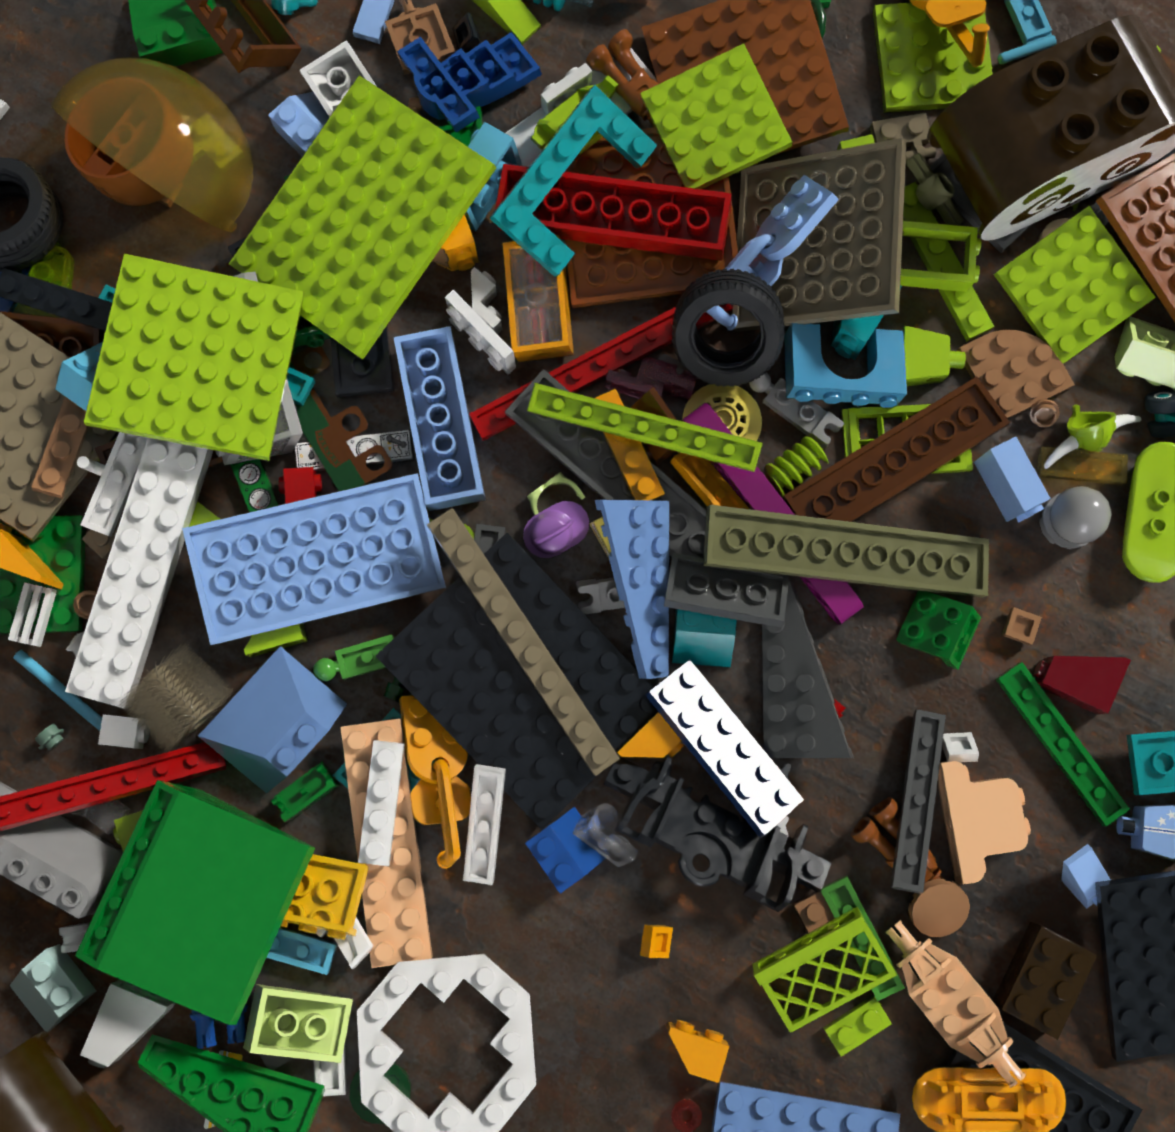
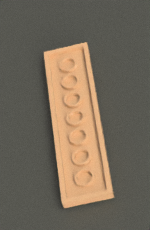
[340,718,433,968]

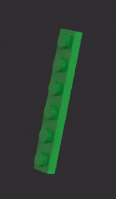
[995,662,1130,827]

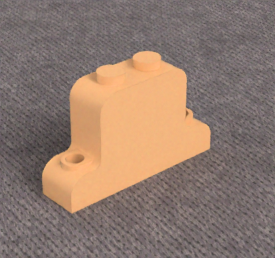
[937,761,1031,884]

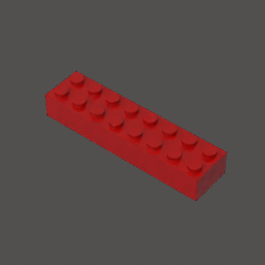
[495,164,732,261]

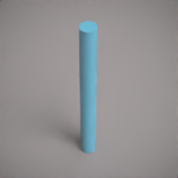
[13,650,102,731]

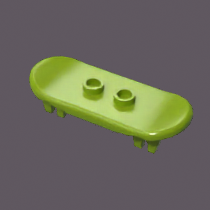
[1122,442,1175,583]

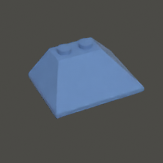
[198,646,347,793]

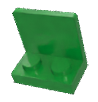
[897,590,981,670]

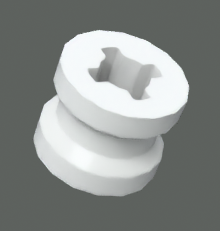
[59,923,90,953]

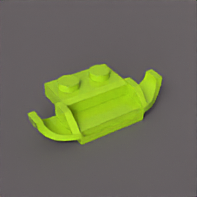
[531,75,618,155]

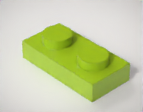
[823,995,892,1057]

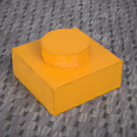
[640,924,673,958]

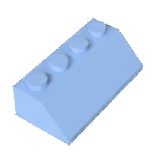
[268,92,330,157]

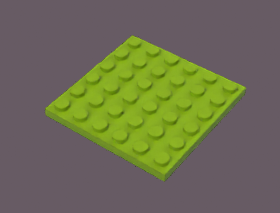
[84,254,304,461]

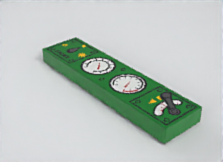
[230,455,280,513]

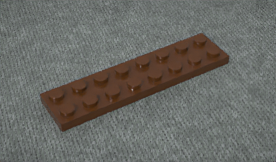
[783,376,1011,522]

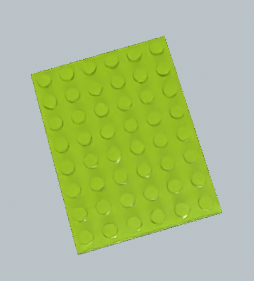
[229,75,496,359]

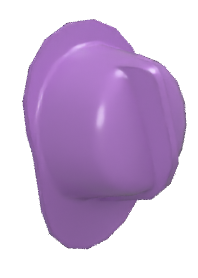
[523,501,589,558]

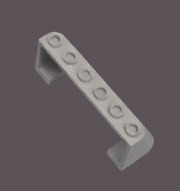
[0,782,123,919]

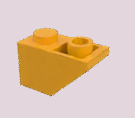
[667,1020,729,1083]

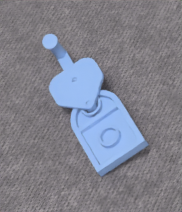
[706,175,839,331]

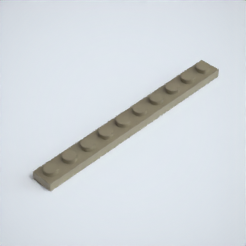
[427,508,620,776]

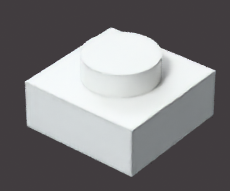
[942,732,979,762]

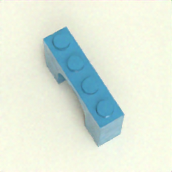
[784,323,907,408]

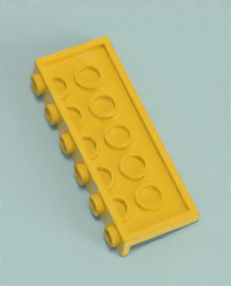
[280,854,369,940]

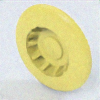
[682,384,762,441]

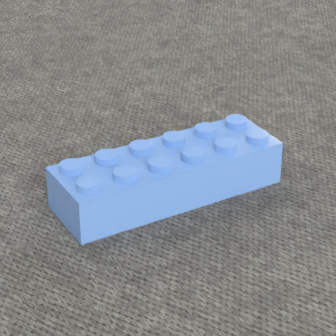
[393,326,486,511]

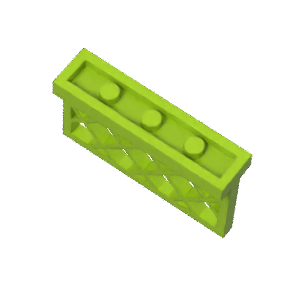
[752,906,897,1033]

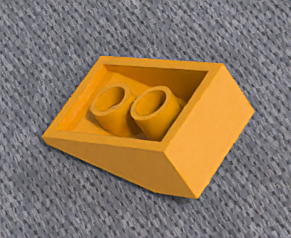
[0,523,64,590]

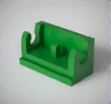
[271,761,340,822]

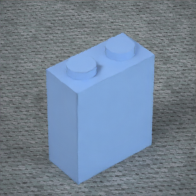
[974,437,1051,523]

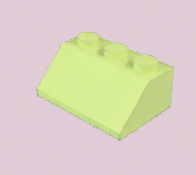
[1114,316,1175,391]

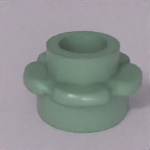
[35,724,64,751]

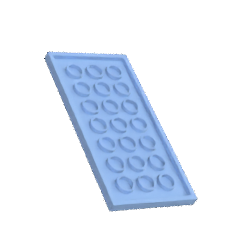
[182,473,446,645]

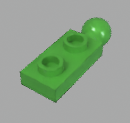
[313,634,394,681]

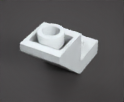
[471,267,503,334]

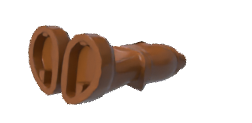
[586,29,658,127]
[850,797,946,882]

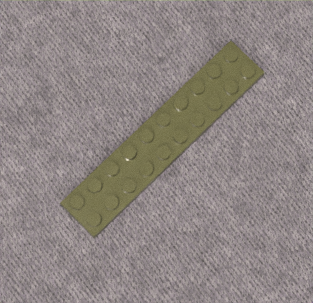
[703,505,989,598]

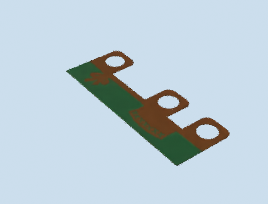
[289,346,393,491]

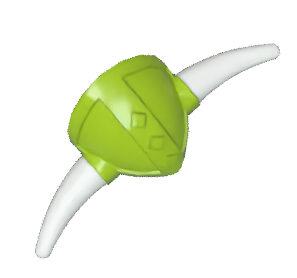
[1044,404,1141,469]

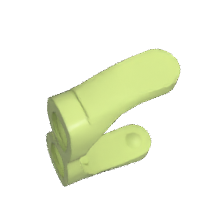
[527,472,585,516]

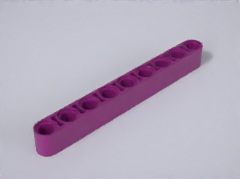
[682,403,864,625]

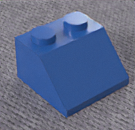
[525,807,609,894]

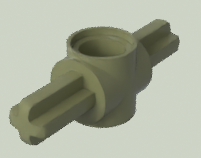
[906,153,964,226]

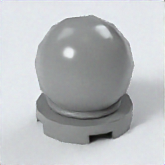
[1039,486,1112,550]

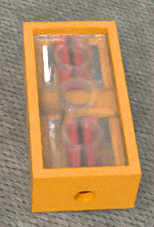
[503,235,574,362]

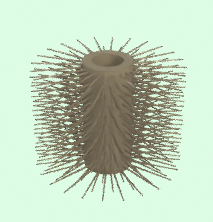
[119,644,233,753]

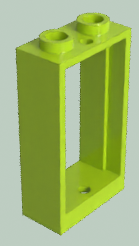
[900,221,981,292]

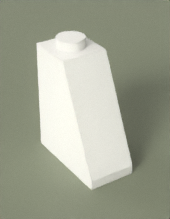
[80,979,175,1068]

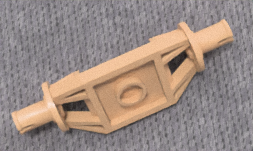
[885,920,1026,1088]

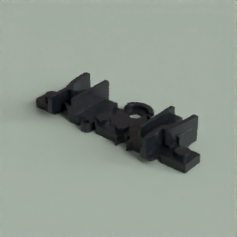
[603,756,831,912]

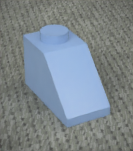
[1061,844,1111,909]

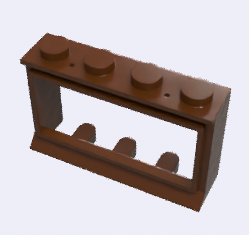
[185,0,302,73]

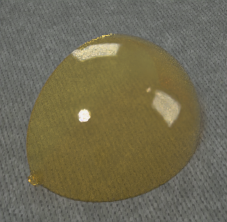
[50,57,253,232]

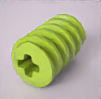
[764,436,829,498]

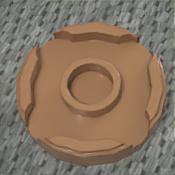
[908,879,970,937]

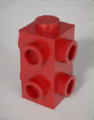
[279,467,322,504]

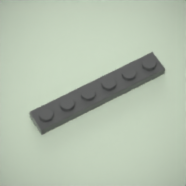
[890,709,946,894]

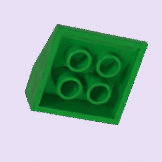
[128,0,223,73]

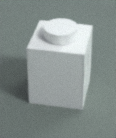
[98,714,150,749]

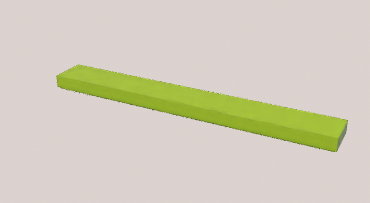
[527,383,763,473]

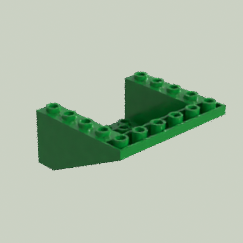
[75,780,315,1025]

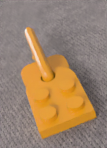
[909,0,990,68]
[399,695,471,869]

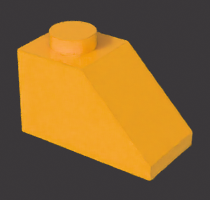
[617,712,684,758]

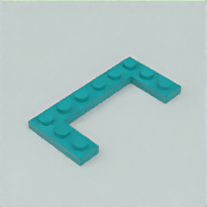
[489,85,657,277]

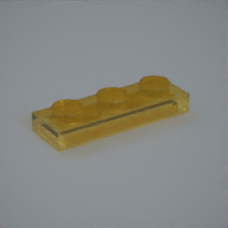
[1037,447,1128,485]

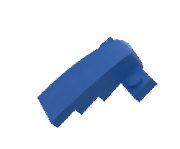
[397,32,542,132]

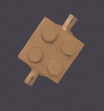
[385,0,455,75]

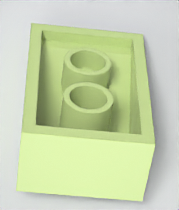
[243,984,353,1063]

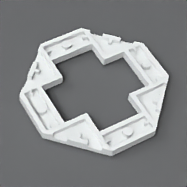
[357,954,536,1132]

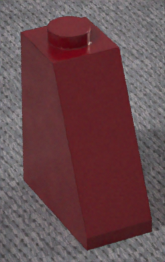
[1034,656,1131,715]

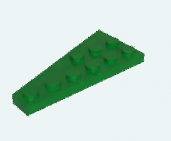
[138,1034,325,1132]

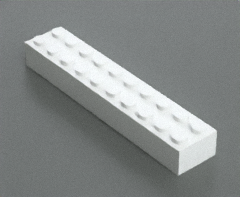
[65,437,213,709]

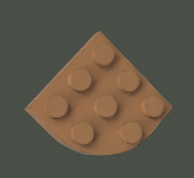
[957,330,1075,419]

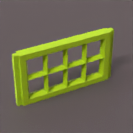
[841,404,973,474]

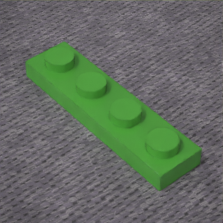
[821,875,905,1001]

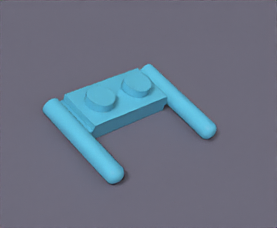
[997,0,1057,65]

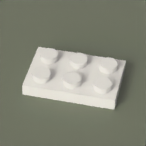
[445,290,516,375]

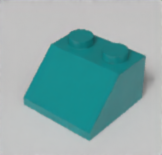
[672,609,736,667]

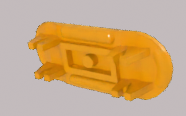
[912,1067,1066,1132]

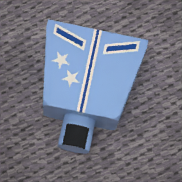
[1116,804,1175,861]

